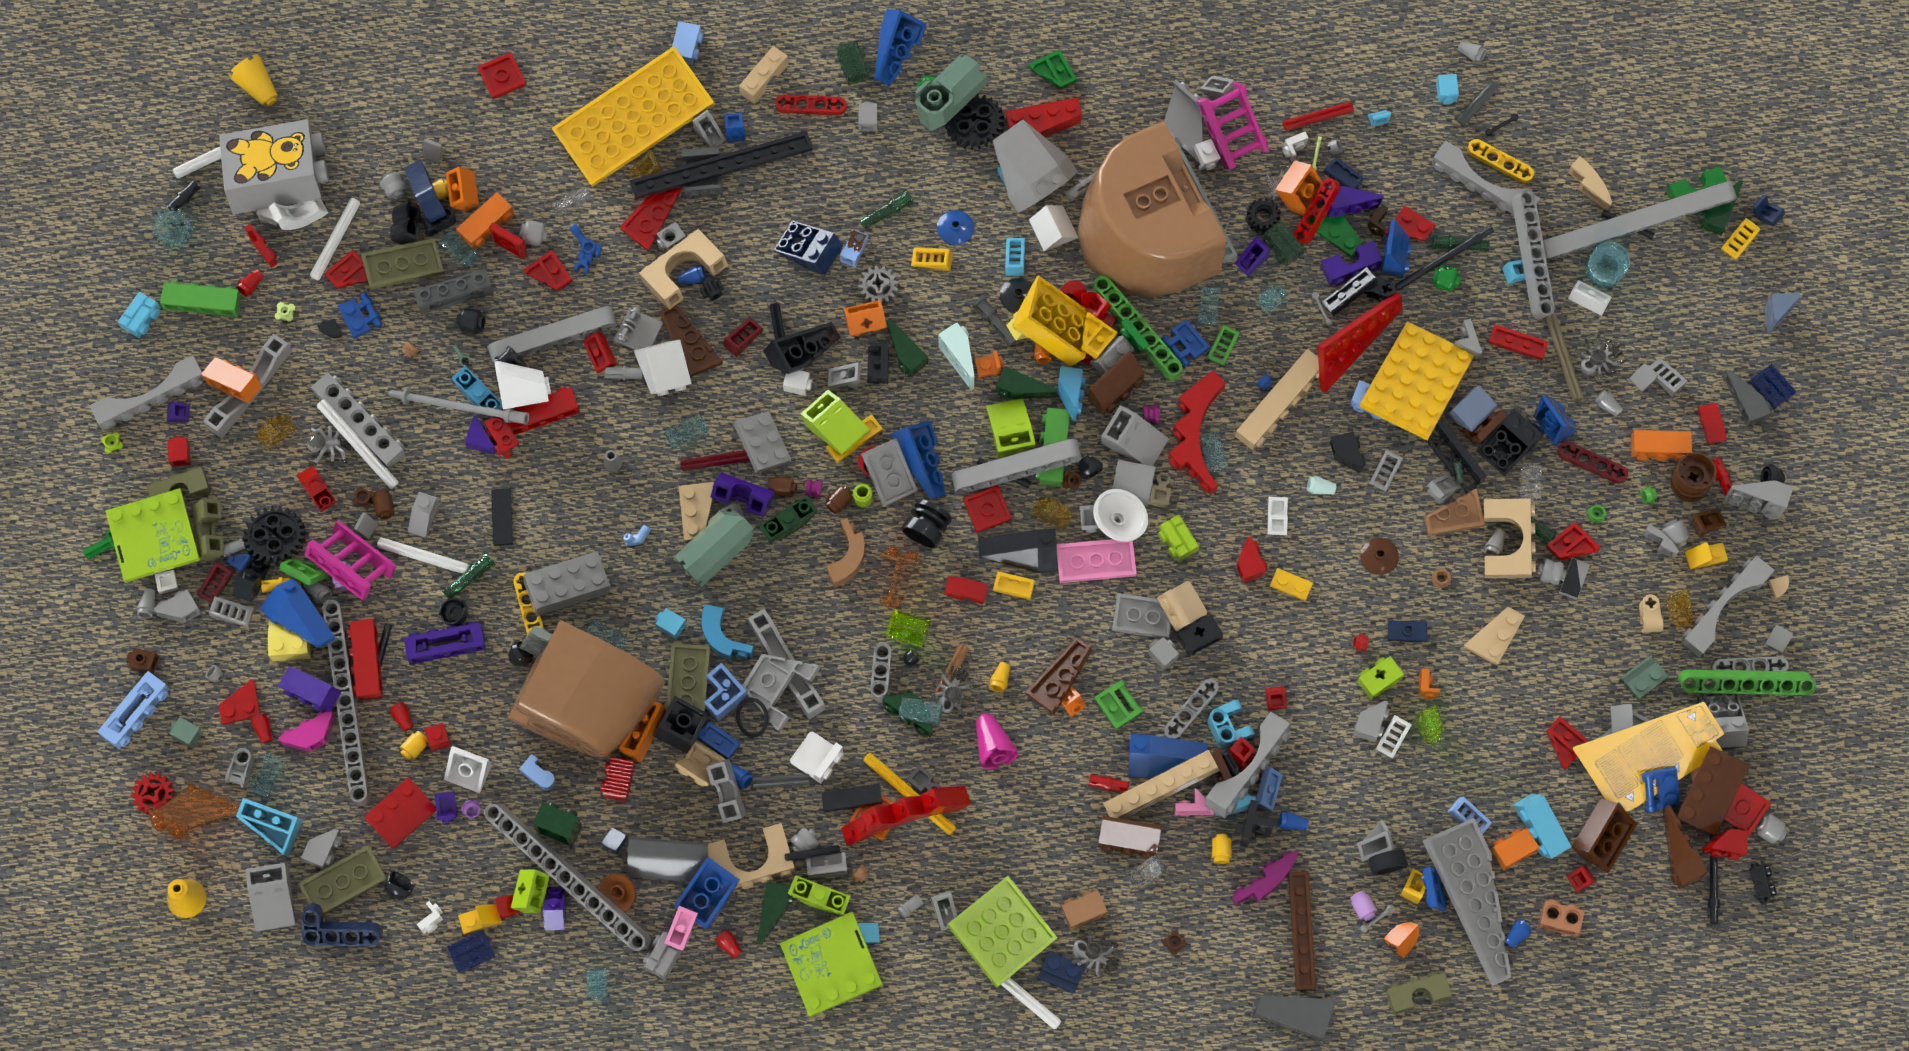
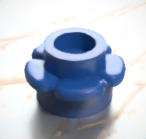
[1256,373,1274,391]

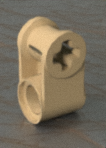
[1639,594,1663,633]

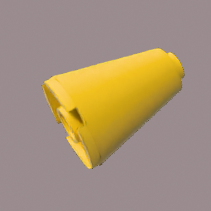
[229,54,278,107]
[167,879,207,918]

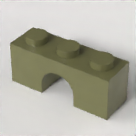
[146,467,211,499]
[192,498,224,562]
[1386,971,1452,1015]

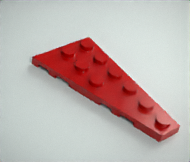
[1318,292,1402,393]

